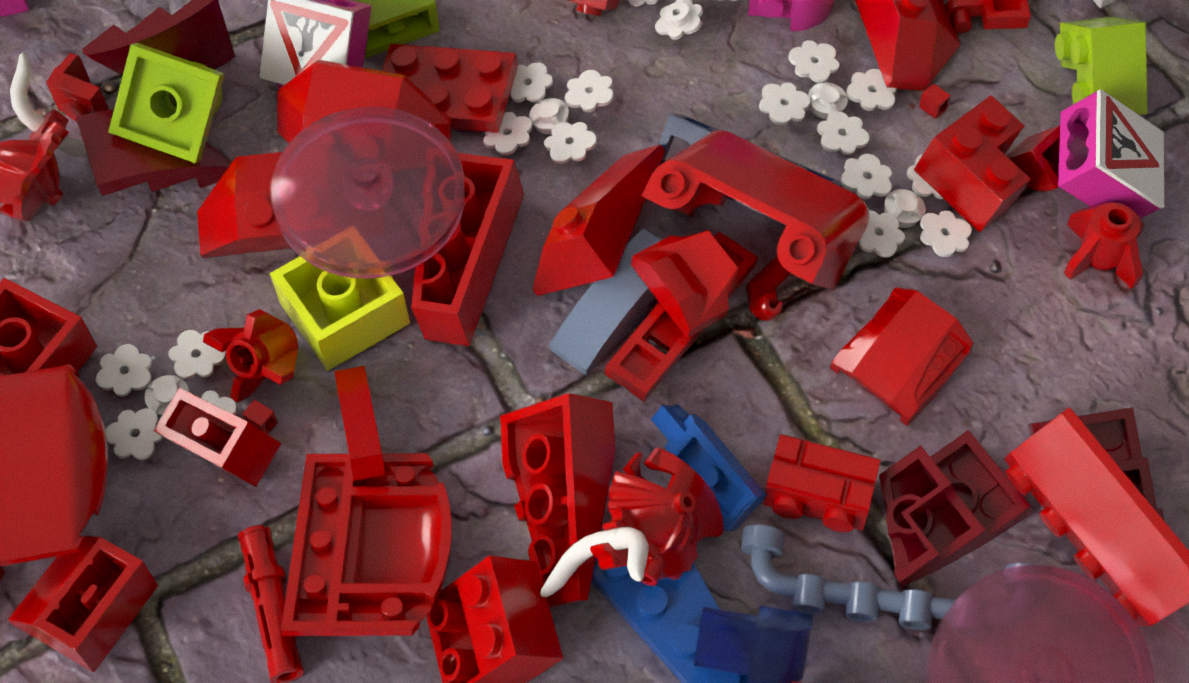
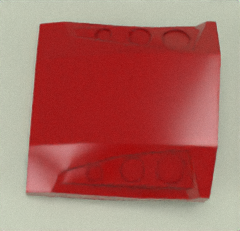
[830,287,974,426]

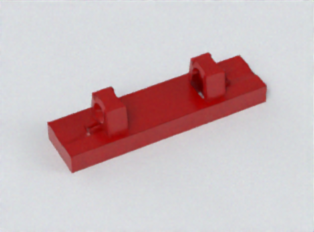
[604,231,758,402]

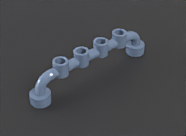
[741,525,1049,638]

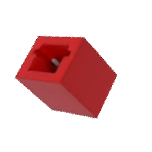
[919,83,951,119]
[242,399,278,434]

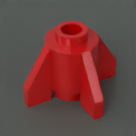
[1064,202,1145,289]
[203,309,298,403]

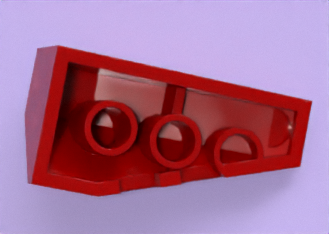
[532,144,665,296]
[500,393,616,608]

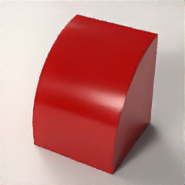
[1006,125,1060,191]

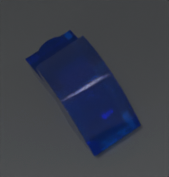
[694,606,813,683]

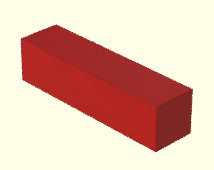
[334,366,385,481]

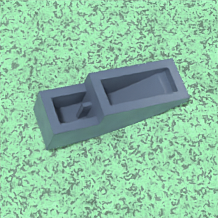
[549,228,661,375]

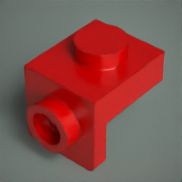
[46,53,109,122]

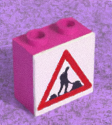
[259,0,372,88]
[1058,89,1164,219]

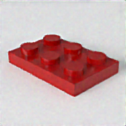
[381,44,519,133]

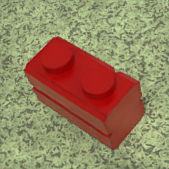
[763,434,881,532]

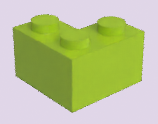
[1055,17,1148,115]

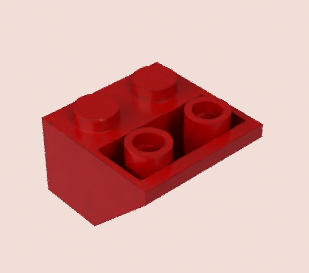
[8,535,159,673]
[426,555,564,683]

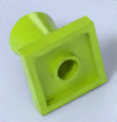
[108,43,225,163]

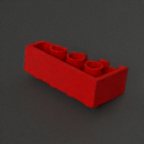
[411,149,524,347]

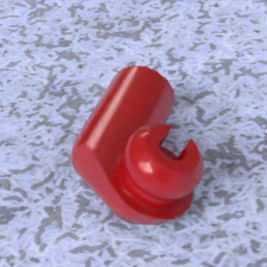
[746,257,791,321]

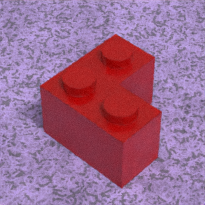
[914,95,1031,233]

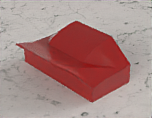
[630,230,739,339]

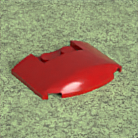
[0,364,108,566]
[281,453,452,636]

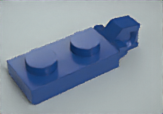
[651,404,767,532]

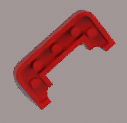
[641,130,869,290]

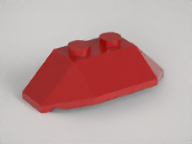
[855,0,961,91]
[277,59,452,174]
[197,147,387,258]

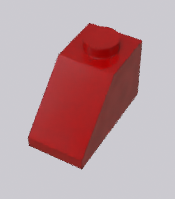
[153,387,282,487]

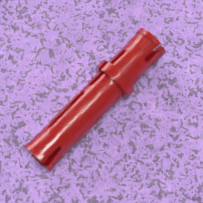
[237,525,305,683]

